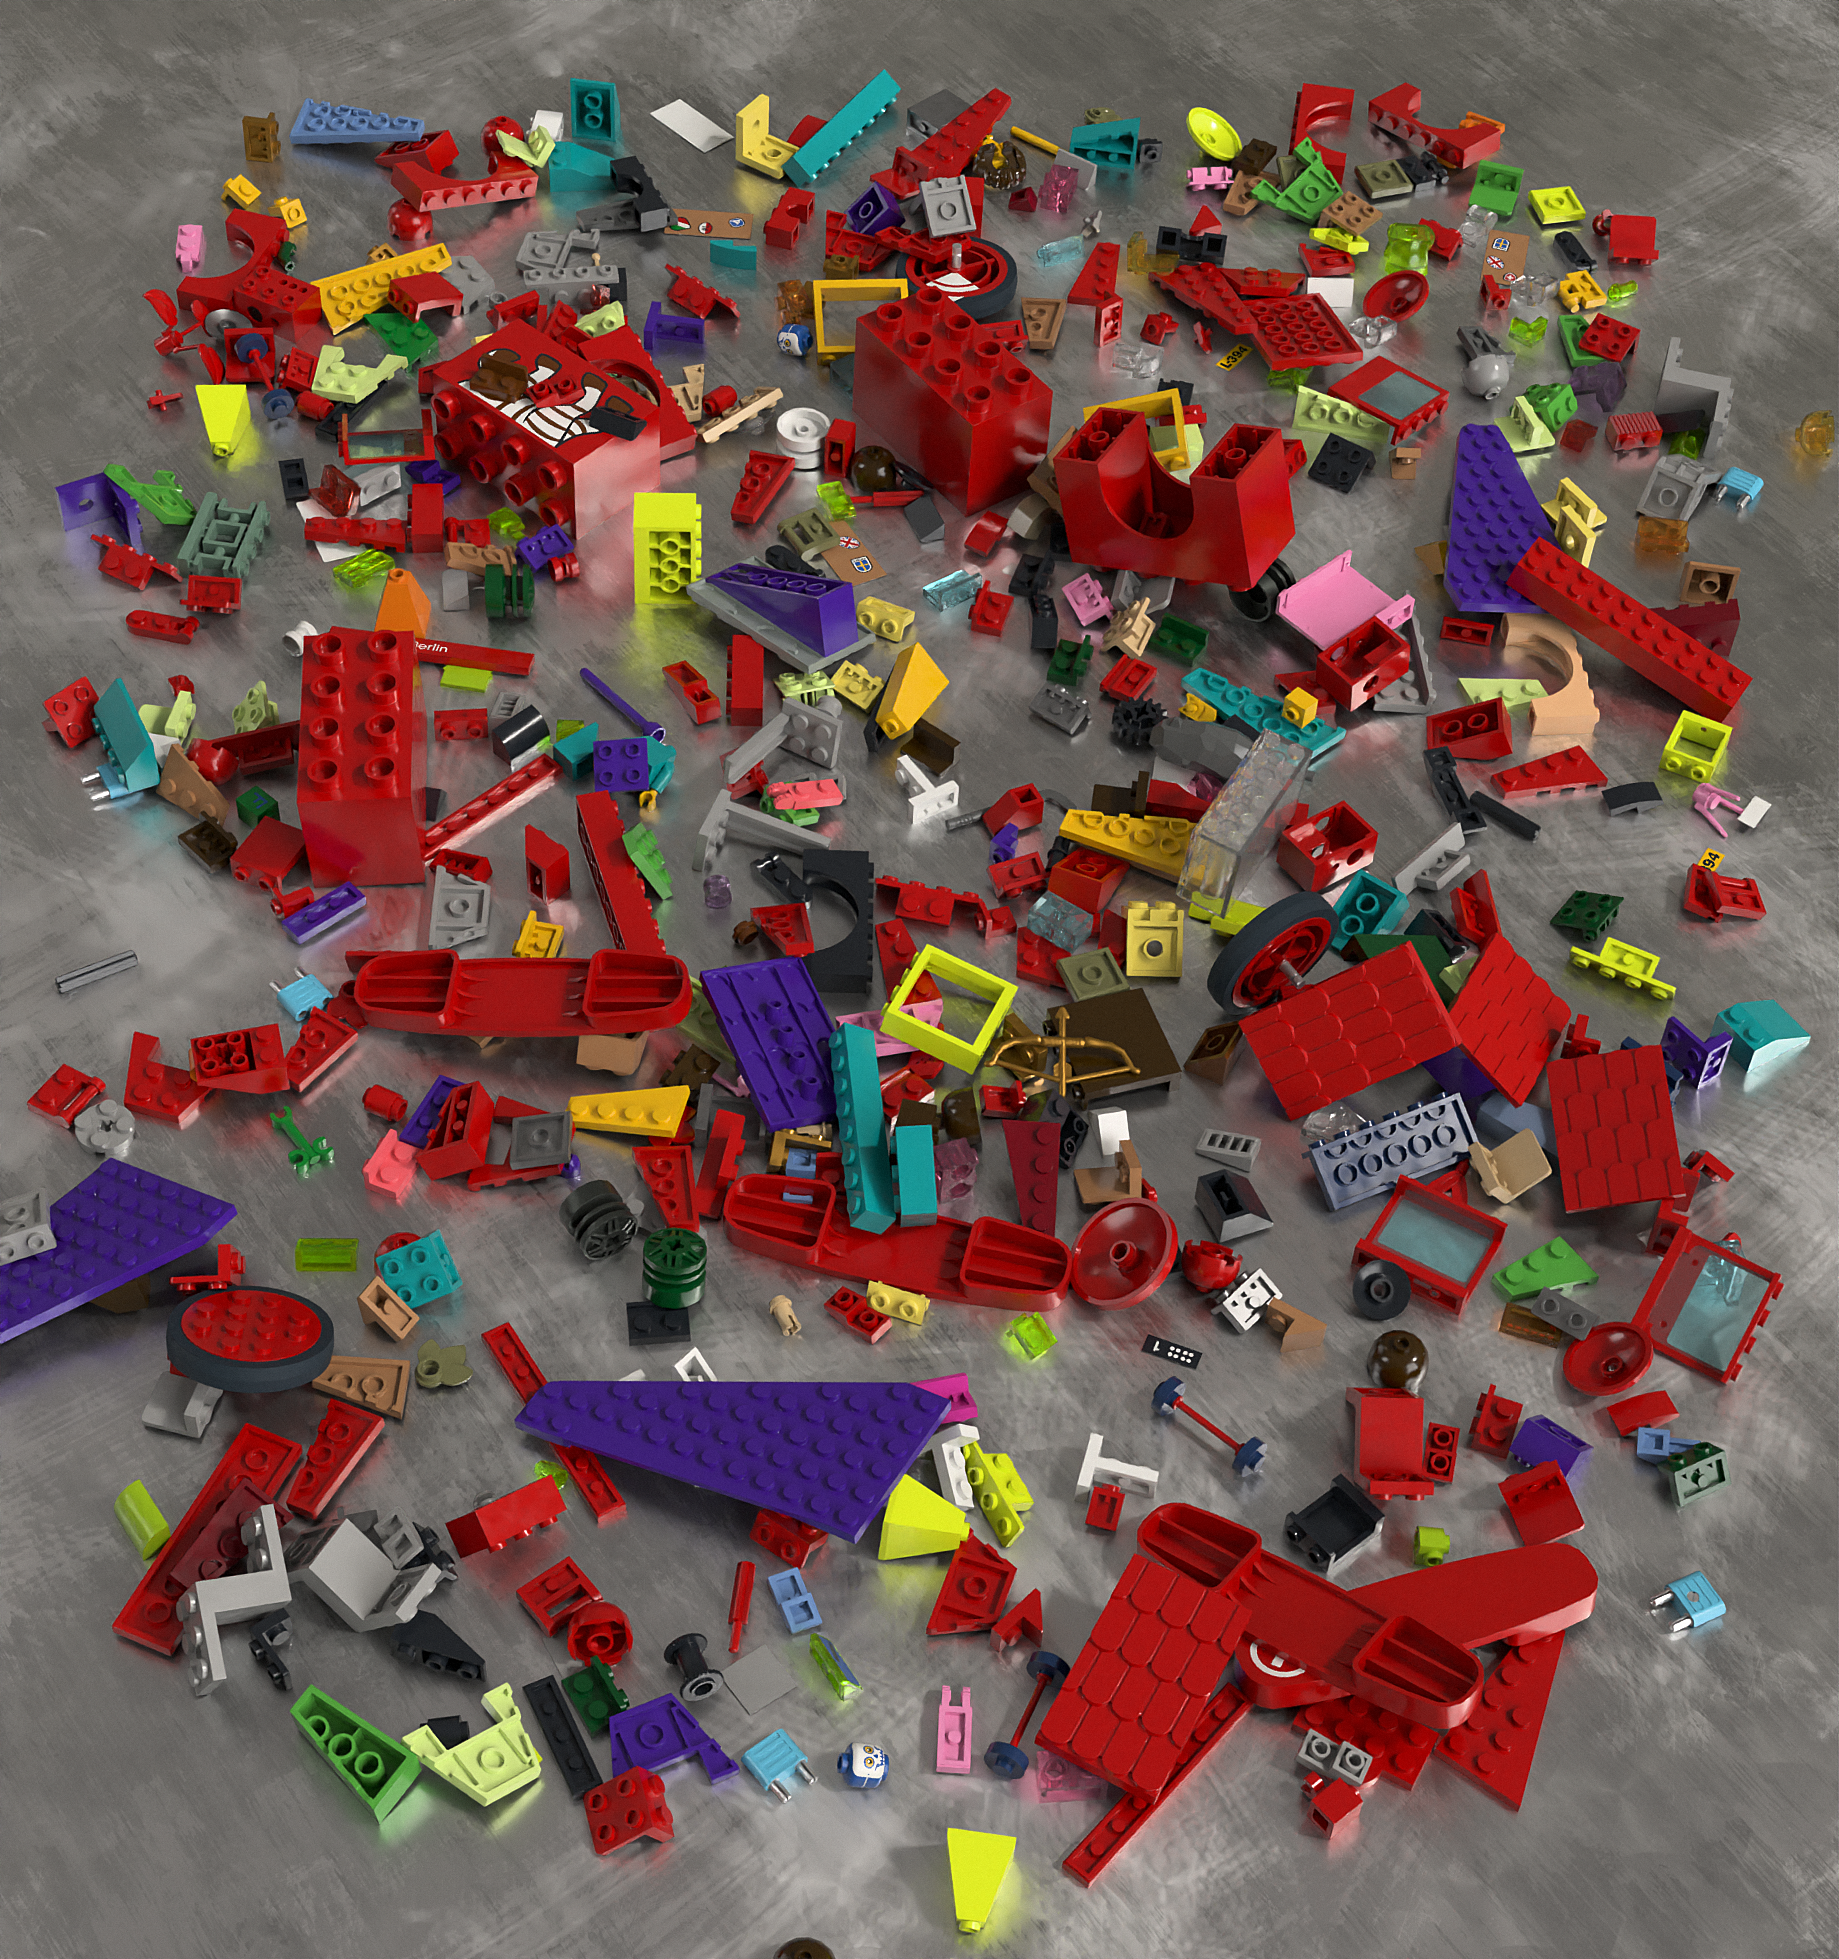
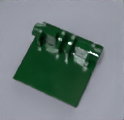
[1549,890,1624,942]

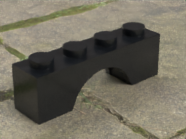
[610,156,670,232]

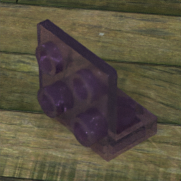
[1566,362,1627,413]

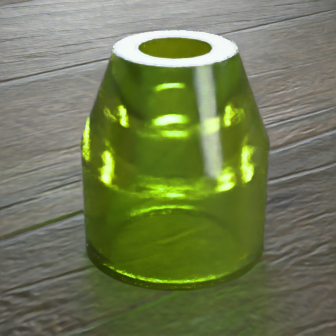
[534,1460,568,1490]

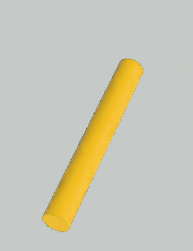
[1010,126,1069,155]

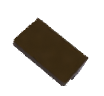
[900,717,961,777]

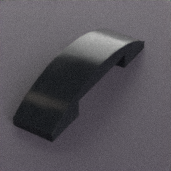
[1422,746,1487,834]

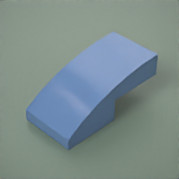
[783,1148,817,1204]
[1637,1427,1701,1464]
[766,1567,822,1635]

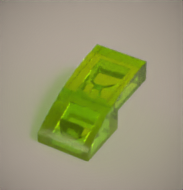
[816,481,857,522]

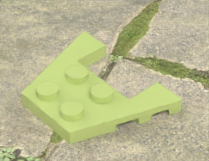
[311,345,408,404]
[400,1682,541,1807]

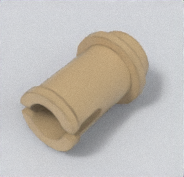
[796,1121,833,1142]
[769,1295,801,1336]

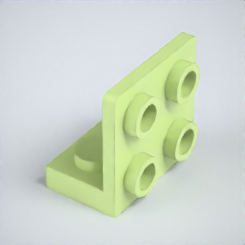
[495,125,555,168]

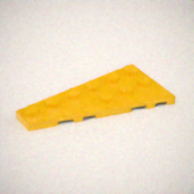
[310,243,452,335]
[1059,809,1239,888]

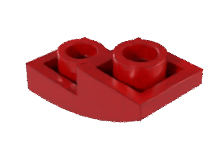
[787,115,827,148]
[525,374,585,408]
[964,510,1009,557]
[823,1286,892,1345]
[1607,1390,1680,1437]
[1422,1422,1460,1484]

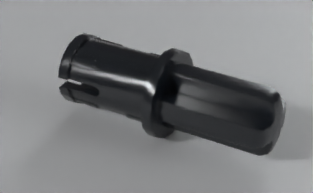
[1045,835,1071,873]

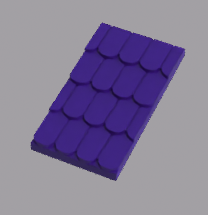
[699,956,838,1133]

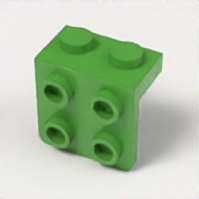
[1468,160,1524,216]
[1509,382,1578,433]

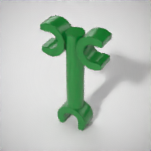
[270,1106,334,1174]

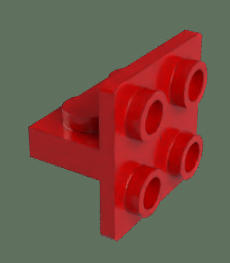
[42,676,99,748]

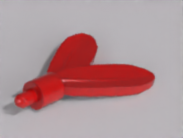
[1427,1158,1469,1204]

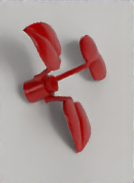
[142,289,226,385]

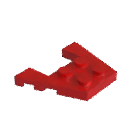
[825,210,911,272]
[875,226,971,264]
[1016,913,1100,994]
[124,1031,218,1124]
[467,1096,576,1192]

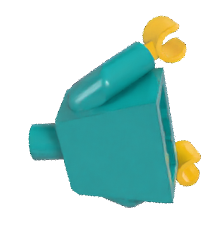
[593,736,676,812]

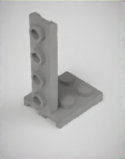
[908,175,976,238]
[723,697,843,784]
[692,789,831,872]

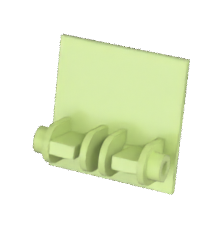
[772,670,835,705]

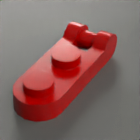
[126,610,200,645]

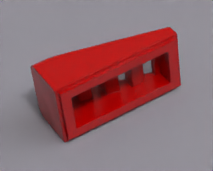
[429,848,493,883]

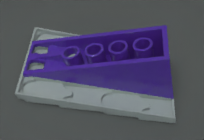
[686,555,876,675]

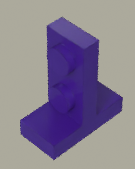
[643,301,705,350]

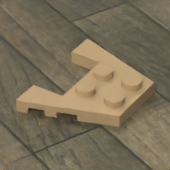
[615,364,704,422]

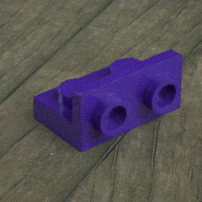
[514,524,575,574]

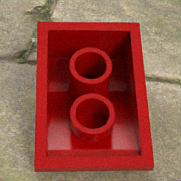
[374,130,459,175]
[1426,697,1513,760]
[1046,846,1131,914]

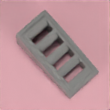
[488,692,525,735]
[1195,1128,1262,1172]

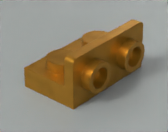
[242,112,281,163]
[990,1012,1048,1082]

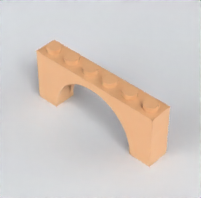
[1500,612,1599,736]

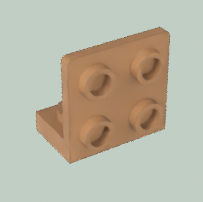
[1317,191,1383,237]
[1073,1139,1142,1205]

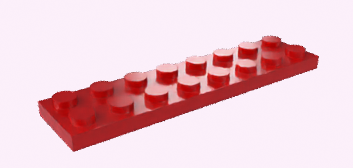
[112,1423,303,1656]

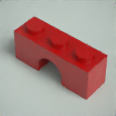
[763,187,815,250]

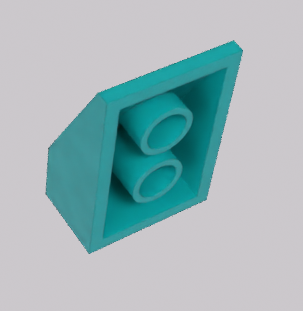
[570,78,621,142]
[548,141,616,192]
[1331,869,1410,962]
[1710,999,1811,1072]

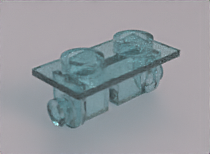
[1037,234,1085,268]

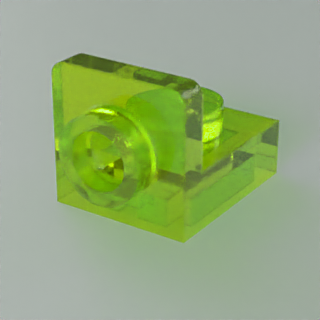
[1005,1311,1058,1360]

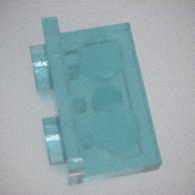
[923,569,982,612]

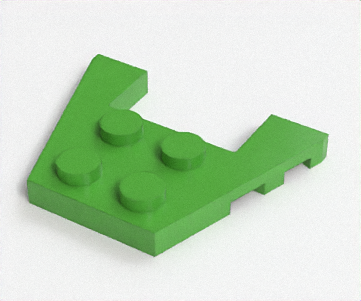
[1249,137,1343,225]
[103,464,198,526]

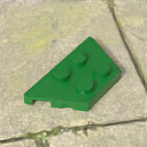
[363,313,438,373]

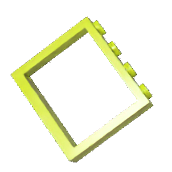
[880,944,1018,1075]

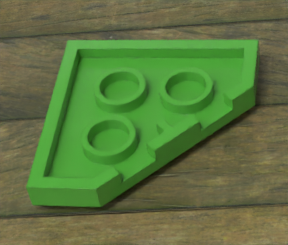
[622,822,673,900]

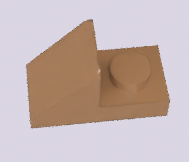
[1389,447,1421,480]
[357,1276,420,1342]
[1264,1297,1327,1353]

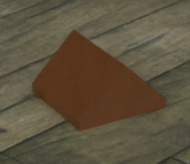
[1183,1020,1247,1086]

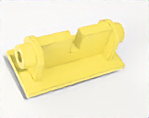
[866,1281,930,1325]

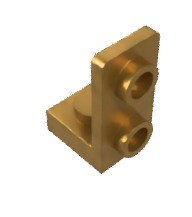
[766,1129,833,1173]

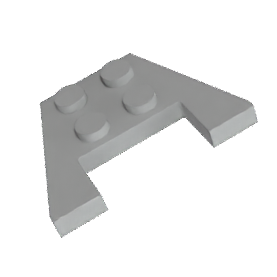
[515,229,600,271]

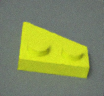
[1309,227,1369,255]

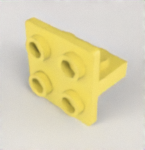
[1540,477,1607,529]

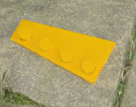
[565,1085,690,1138]

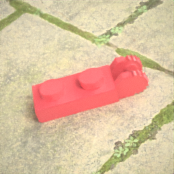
[766,779,843,810]

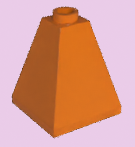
[374,568,431,639]

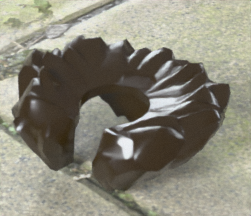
[972,141,1027,190]

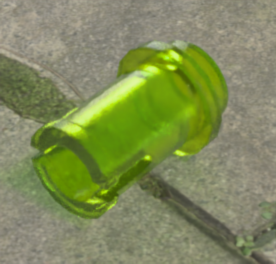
[1607,280,1638,302]

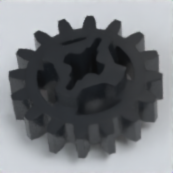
[1111,696,1169,745]

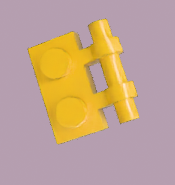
[1550,270,1607,313]

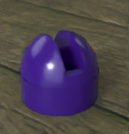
[559,1154,581,1179]

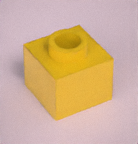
[1282,687,1318,729]

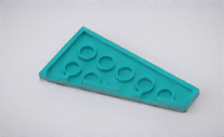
[1180,667,1346,767]

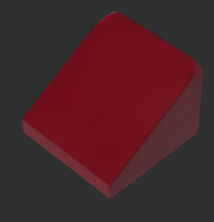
[1008,187,1038,212]

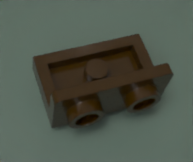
[1231,138,1277,179]
[177,810,238,874]
[658,1044,721,1107]

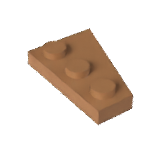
[1021,297,1067,350]
[443,542,520,576]
[156,743,230,828]

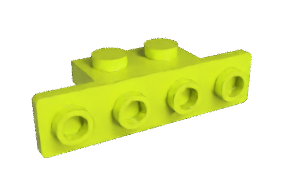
[1188,889,1267,937]
[1569,937,1676,1000]
[960,1441,1034,1547]

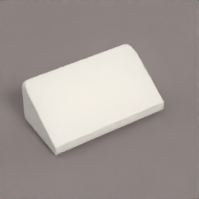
[1305,278,1354,308]

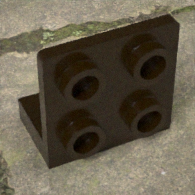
[1091,771,1150,819]

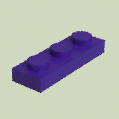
[281,881,367,945]
[399,1075,465,1150]

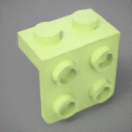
[138,691,196,745]

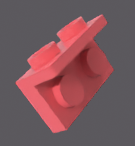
[362,1129,423,1200]

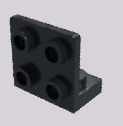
[1308,432,1376,494]

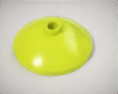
[1186,107,1242,161]

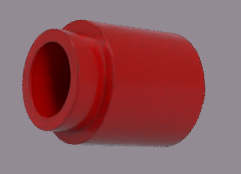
[702,385,737,417]
[295,390,334,422]
[362,1084,408,1122]

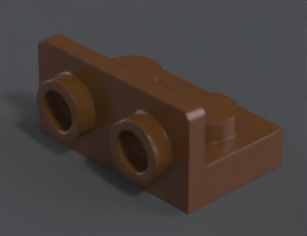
[469,353,529,404]

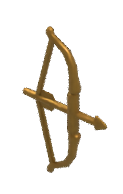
[984,1007,1141,1098]

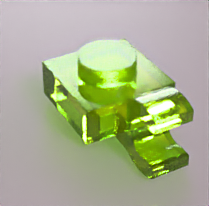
[486,506,526,542]

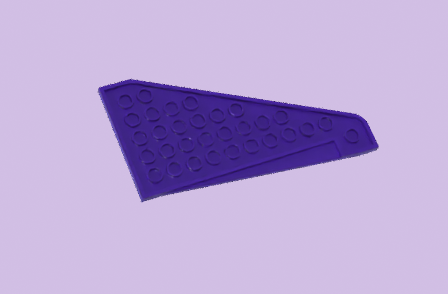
[514,1381,951,1545]

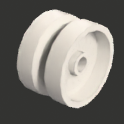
[776,408,830,469]

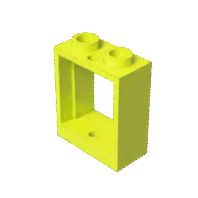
[1659,710,1733,783]

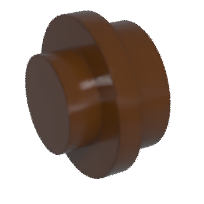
[732,921,759,946]

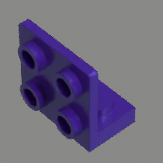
[593,738,649,795]
[1660,1016,1733,1089]

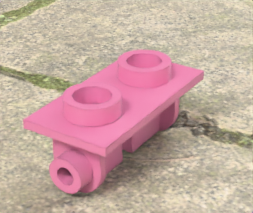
[1185,166,1234,191]

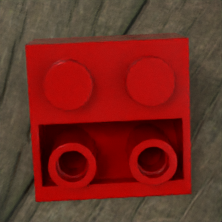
[525,824,570,906]

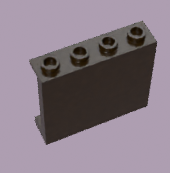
[1042,988,1182,1112]

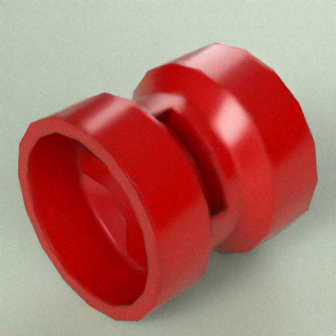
[547,552,580,583]

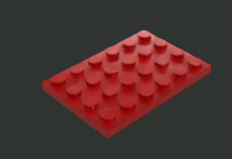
[1242,293,1363,371]

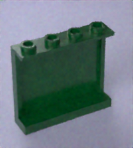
[1339,934,1456,1010]

